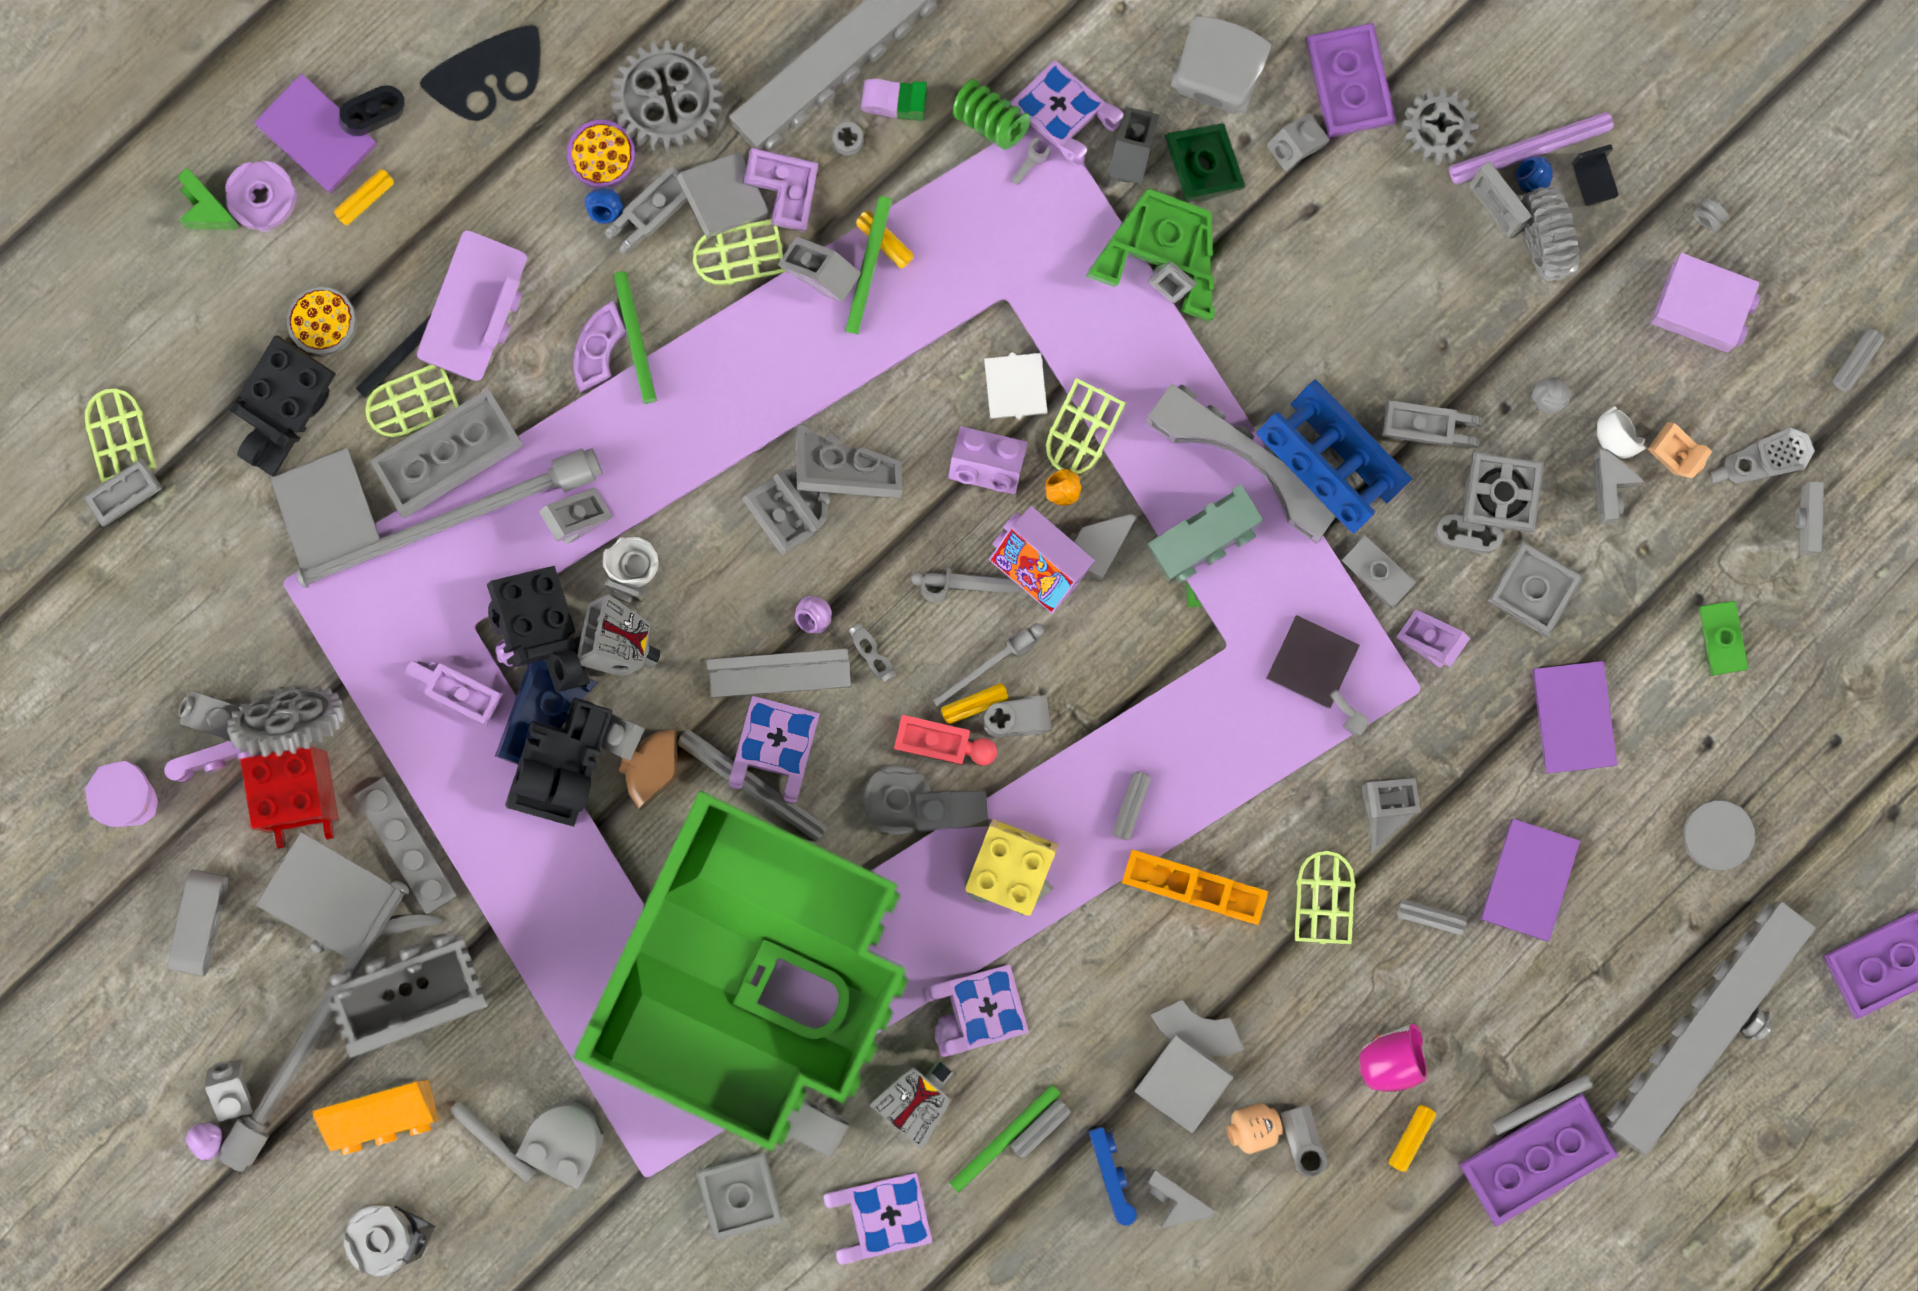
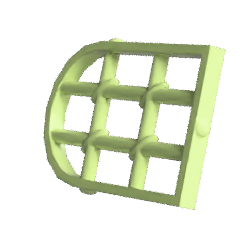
[693,219,785,285]
[365,365,459,438]
[1046,378,1126,474]
[85,388,157,483]
[1294,851,1356,944]

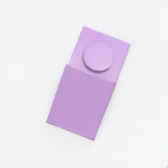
[1396,609,1470,668]

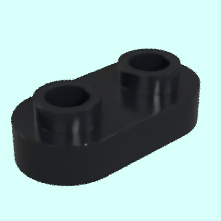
[339,85,405,136]

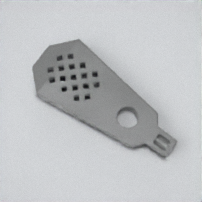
[1708,427,1815,484]

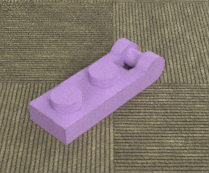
[164,741,259,782]

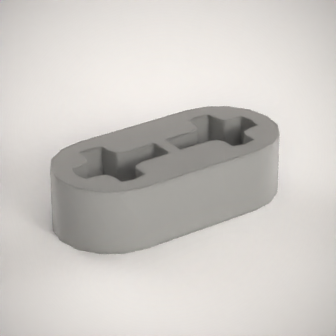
[1435,514,1503,554]

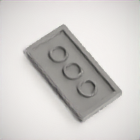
[370,388,524,519]

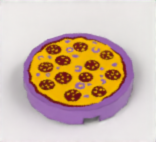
[567,120,636,189]

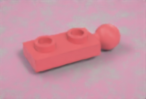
[894,715,998,766]

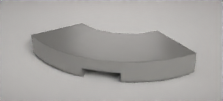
[1150,1000,1244,1056]

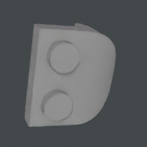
[742,469,830,556]
[516,1101,603,1190]

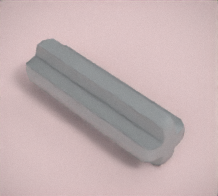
[1832,329,1884,392]
[1112,771,1151,840]
[1397,899,1467,935]
[1011,1100,1071,1158]

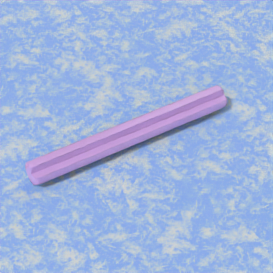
[1449,112,1614,184]

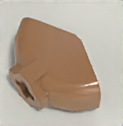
[619,729,678,810]

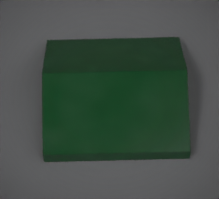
[1164,123,1246,201]

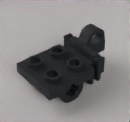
[228,336,336,476]
[487,565,590,693]
[505,697,613,827]

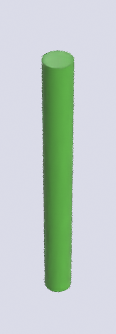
[845,195,892,334]
[613,271,657,404]
[949,1084,1061,1193]

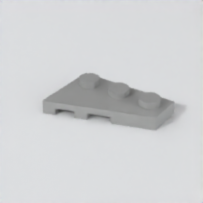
[796,424,903,498]

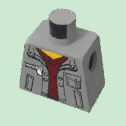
[577,594,660,676]
[870,1060,954,1150]

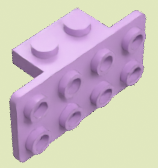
[417,231,527,381]

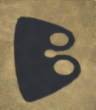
[420,25,541,121]

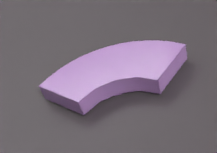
[573,301,627,394]

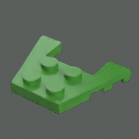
[1086,188,1215,322]

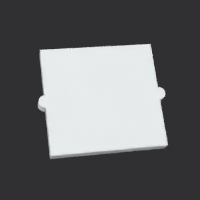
[984,352,1047,420]

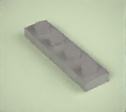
[354,777,459,915]

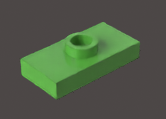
[1699,601,1748,676]

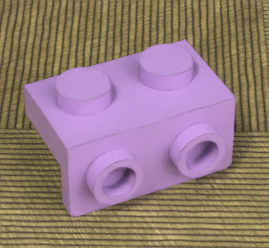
[948,426,1028,494]

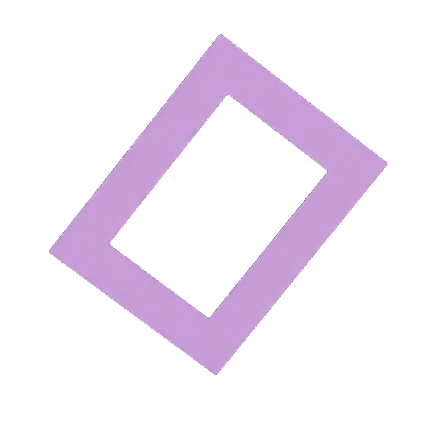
[284,125,1420,1177]

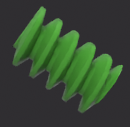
[954,78,1031,150]

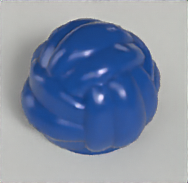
[1516,156,1553,193]
[584,187,623,224]

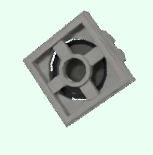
[1463,452,1544,533]

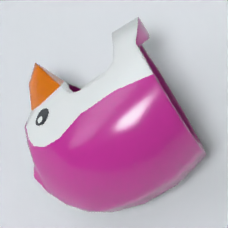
[1359,1024,1427,1092]

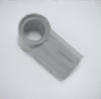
[1280,1105,1327,1177]

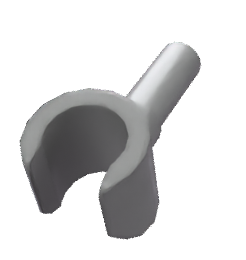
[1011,138,1050,185]
[1330,690,1368,736]

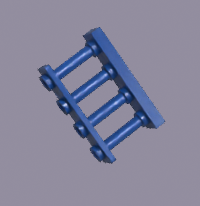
[1256,379,1413,533]

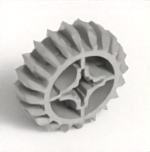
[1521,187,1580,281]

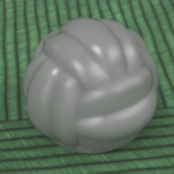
[1532,377,1571,414]

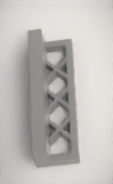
[707,649,852,698]

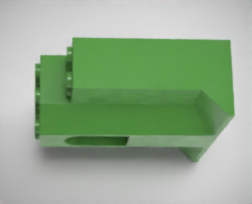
[572,790,909,1151]

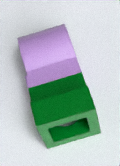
[861,79,927,121]

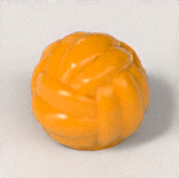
[1045,469,1081,506]

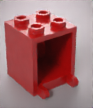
[240,746,339,849]

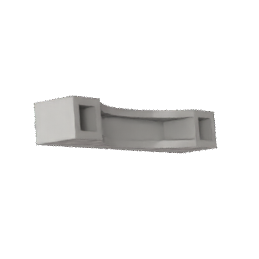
[1145,383,1336,543]

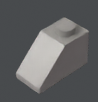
[778,236,861,302]
[1069,514,1136,582]

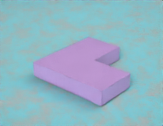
[744,148,819,232]

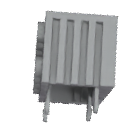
[325,931,488,1058]

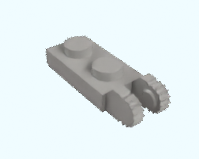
[605,165,688,255]
[1381,400,1483,448]

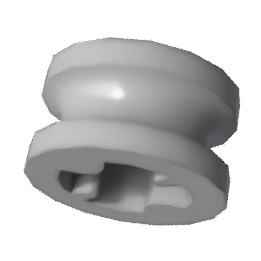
[832,121,864,156]
[1692,198,1729,232]

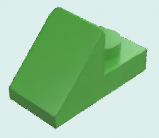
[177,168,240,230]

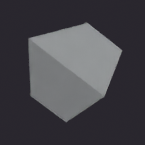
[1361,778,1421,855]

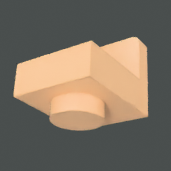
[1647,422,1712,478]

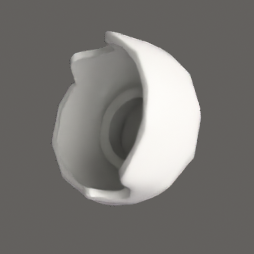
[1597,406,1646,459]
[603,537,659,589]

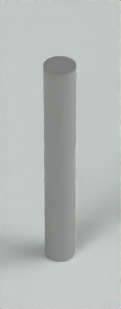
[1491,1075,1592,1135]
[449,1101,536,1183]

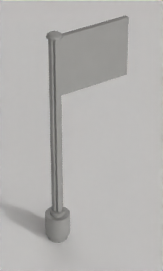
[270,448,603,588]
[219,832,409,1172]

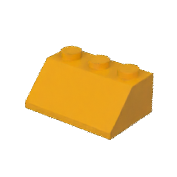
[312,1079,440,1155]

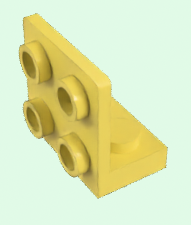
[965,818,1059,916]

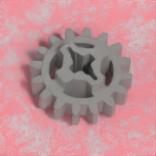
[1402,88,1479,166]

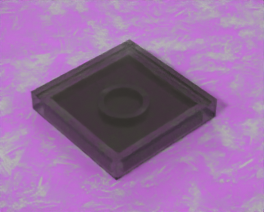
[1266,615,1360,709]

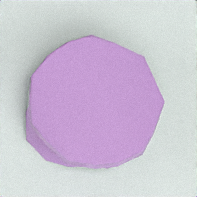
[85,761,158,827]

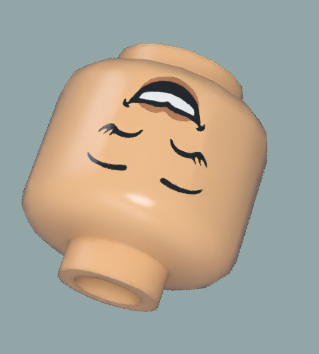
[1227,1103,1282,1154]

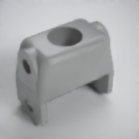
[1171,14,1273,114]

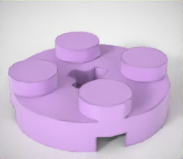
[225,161,297,232]

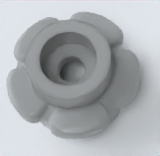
[1740,1008,1772,1041]

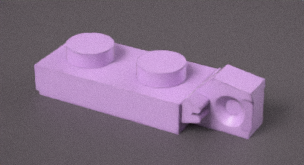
[404,660,503,726]

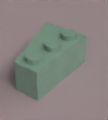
[1146,484,1264,584]

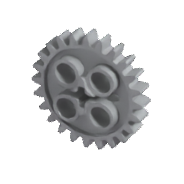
[611,41,723,152]
[227,685,345,757]

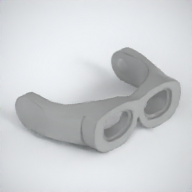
[849,623,897,683]

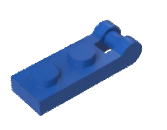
[1088,1126,1137,1226]

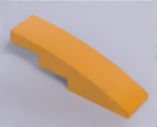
[1122,849,1269,926]

